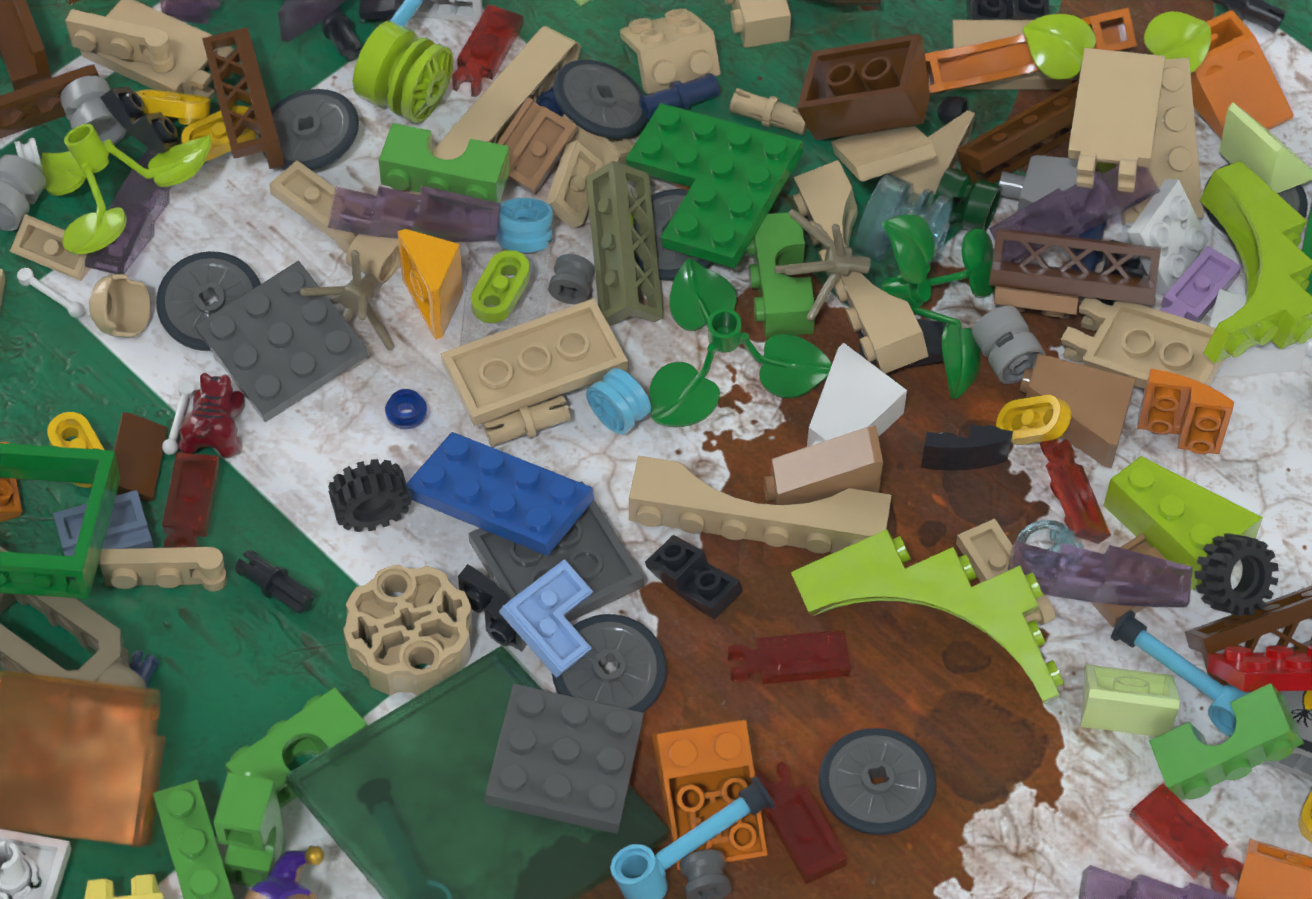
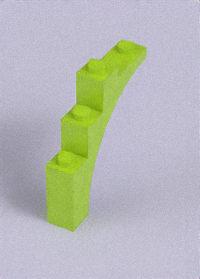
[1199,160,1312,364]
[791,529,1064,704]

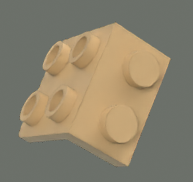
[620,9,721,94]

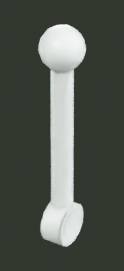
[17,268,84,318]
[162,381,195,455]

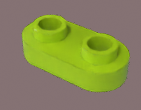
[471,250,530,323]

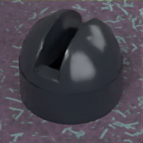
[937,96,968,125]

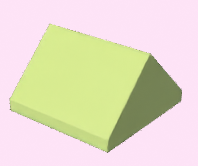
[1219,102,1312,193]
[1080,664,1180,737]

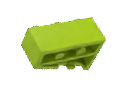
[1103,456,1263,591]

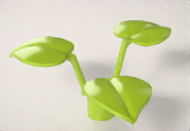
[1022,11,1211,183]
[41,124,212,255]

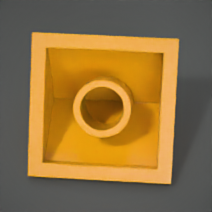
[397,229,463,340]

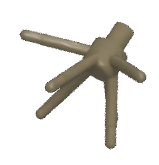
[774,209,871,321]
[300,250,394,351]

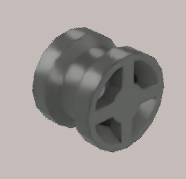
[548,254,595,305]
[680,850,731,899]

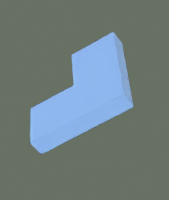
[499,559,593,678]

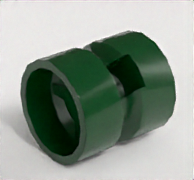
[930,167,1002,232]

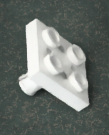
[1121,179,1208,294]
[0,829,72,899]

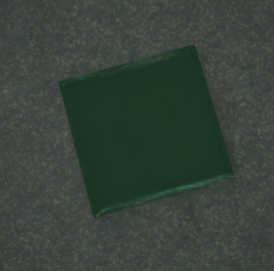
[286,645,670,899]

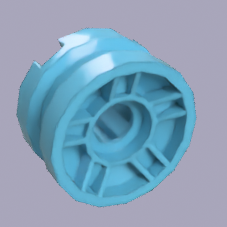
[496,198,553,253]
[586,368,651,435]

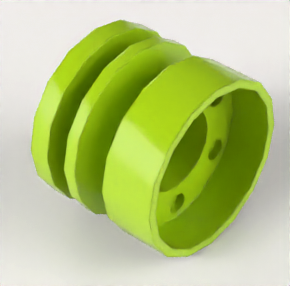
[352,21,454,123]

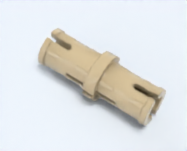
[730,88,808,136]
[483,395,571,448]

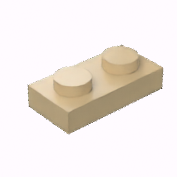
[546,140,604,229]

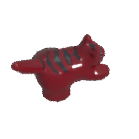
[178,373,245,458]

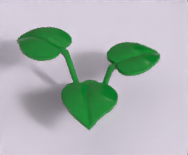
[881,214,994,399]
[649,258,832,427]

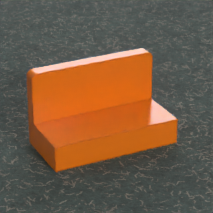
[1234,838,1312,899]

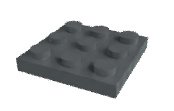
[195,260,369,422]
[468,481,644,622]
[484,684,644,834]

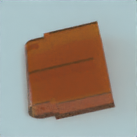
[0,670,165,847]

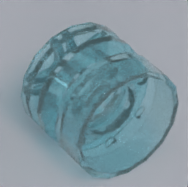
[855,174,953,269]

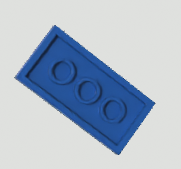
[406,432,594,556]

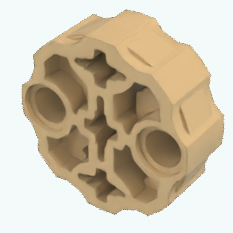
[343,565,473,696]

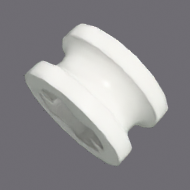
[15,138,43,172]

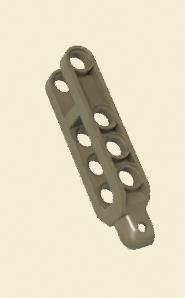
[0,546,151,722]

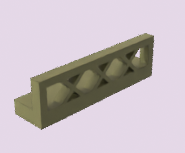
[586,161,663,325]

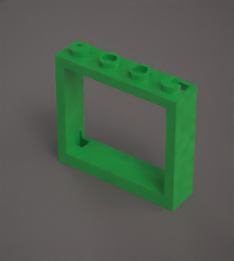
[0,443,120,599]

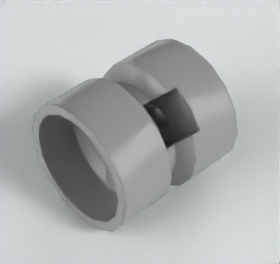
[60,76,126,145]
[0,154,47,231]
[972,306,1046,384]

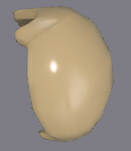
[89,274,151,337]

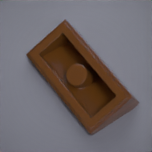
[114,412,168,502]

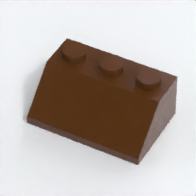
[797,33,930,140]

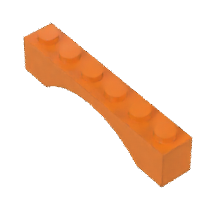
[925,7,1137,96]

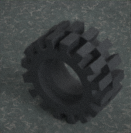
[328,459,412,532]
[1195,533,1279,616]

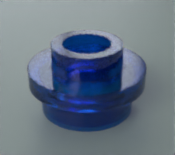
[385,389,427,429]

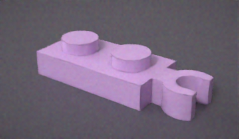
[1159,246,1242,323]

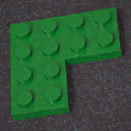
[625,103,804,268]

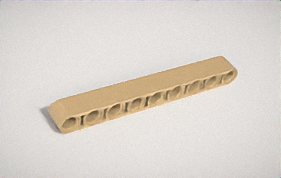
[346,26,581,283]

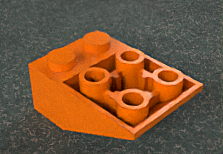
[1190,10,1294,139]
[652,720,768,870]

